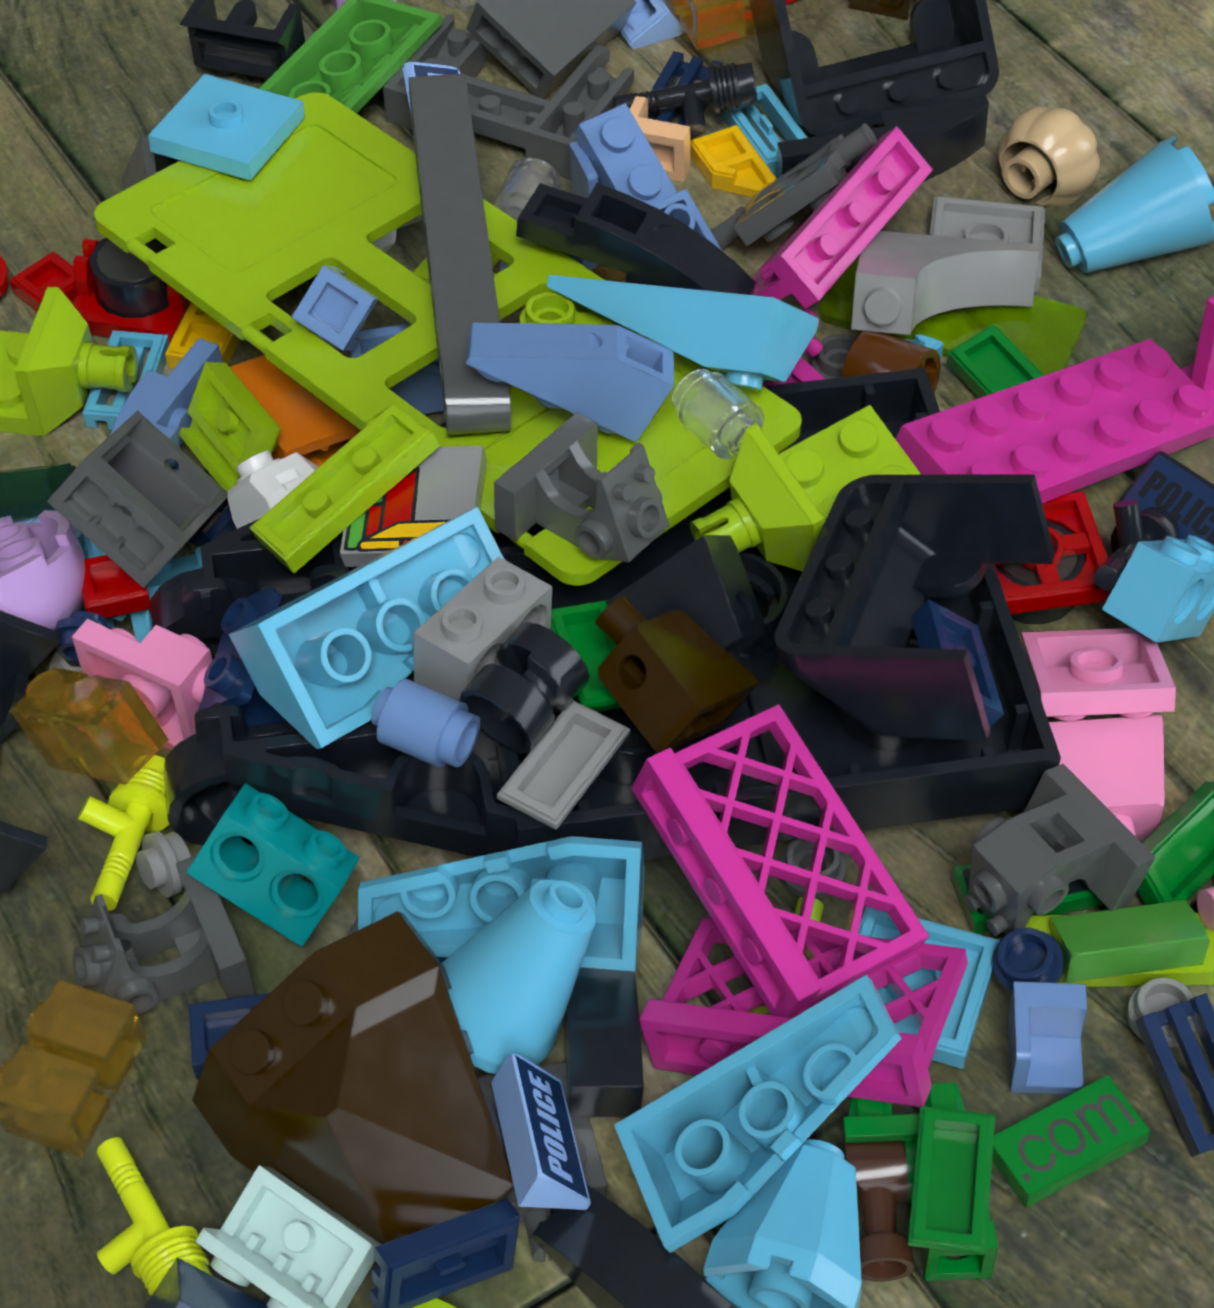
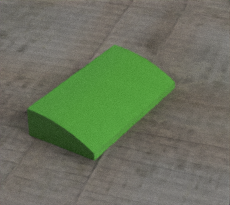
[259,0,443,113]

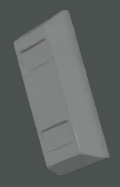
[497,701,630,830]

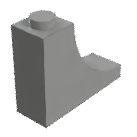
[851,231,1039,335]

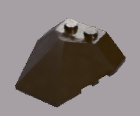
[192,911,514,1244]

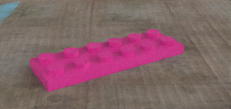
[895,338,1214,503]

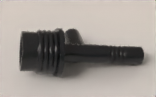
[615,62,758,137]
[1094,500,1179,590]

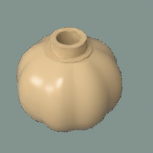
[998,107,1100,207]

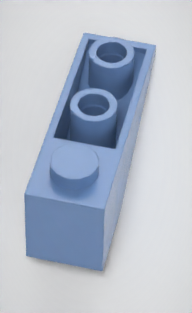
[466,322,674,442]

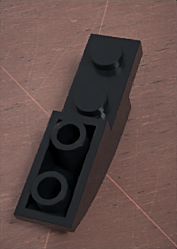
[777,96,989,186]
[516,183,756,295]

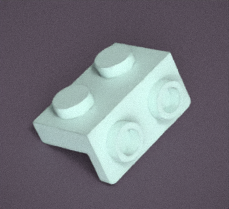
[195,1165,382,1308]

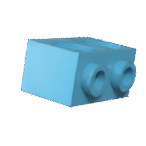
[1102,535,1214,643]

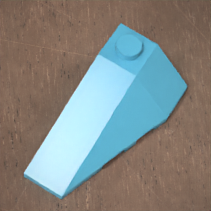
[547,275,819,390]
[229,507,505,749]
[358,836,645,971]
[614,974,902,1253]

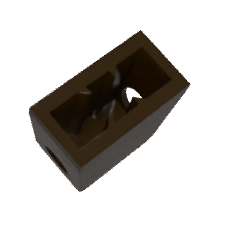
[595,596,760,754]

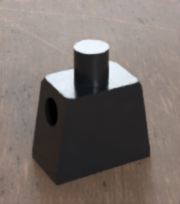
[606,535,766,669]

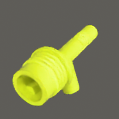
[77,754,170,911]
[97,1137,213,1296]

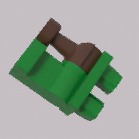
[841,1082,998,1282]

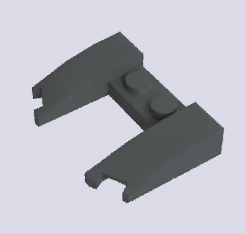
[383,14,634,180]

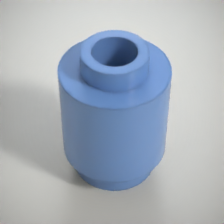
[371,679,480,768]

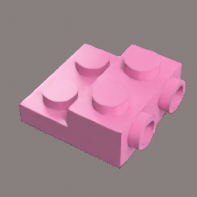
[72,619,213,751]
[1021,628,1176,721]

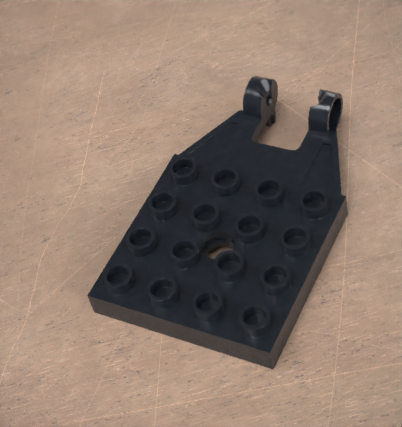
[149,368,1061,860]

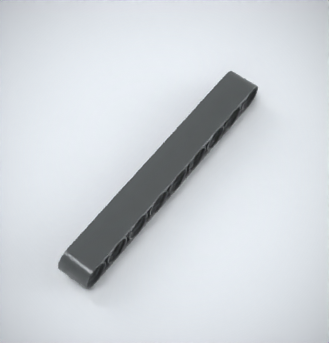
[409,73,511,436]

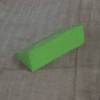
[1049,900,1210,982]

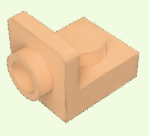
[630,96,691,182]

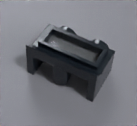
[179,0,305,83]

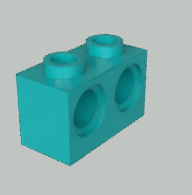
[186,783,360,947]

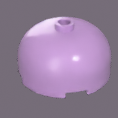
[0,510,85,630]

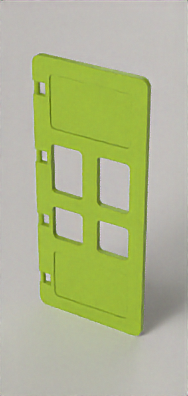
[94,92,802,586]

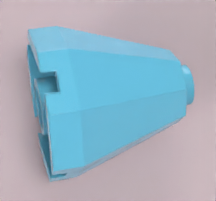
[703,1139,862,1308]

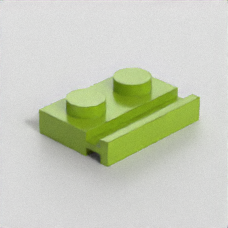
[179,362,281,492]

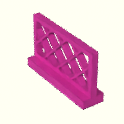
[751,126,933,309]
[631,704,930,1018]
[639,917,968,1107]

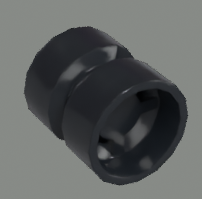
[460,622,590,754]

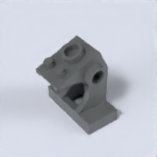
[494,412,670,562]
[964,763,1156,936]
[73,855,256,1016]

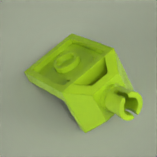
[0,287,138,436]
[690,405,921,571]

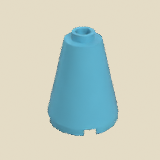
[1055,136,1214,273]
[442,879,596,1074]

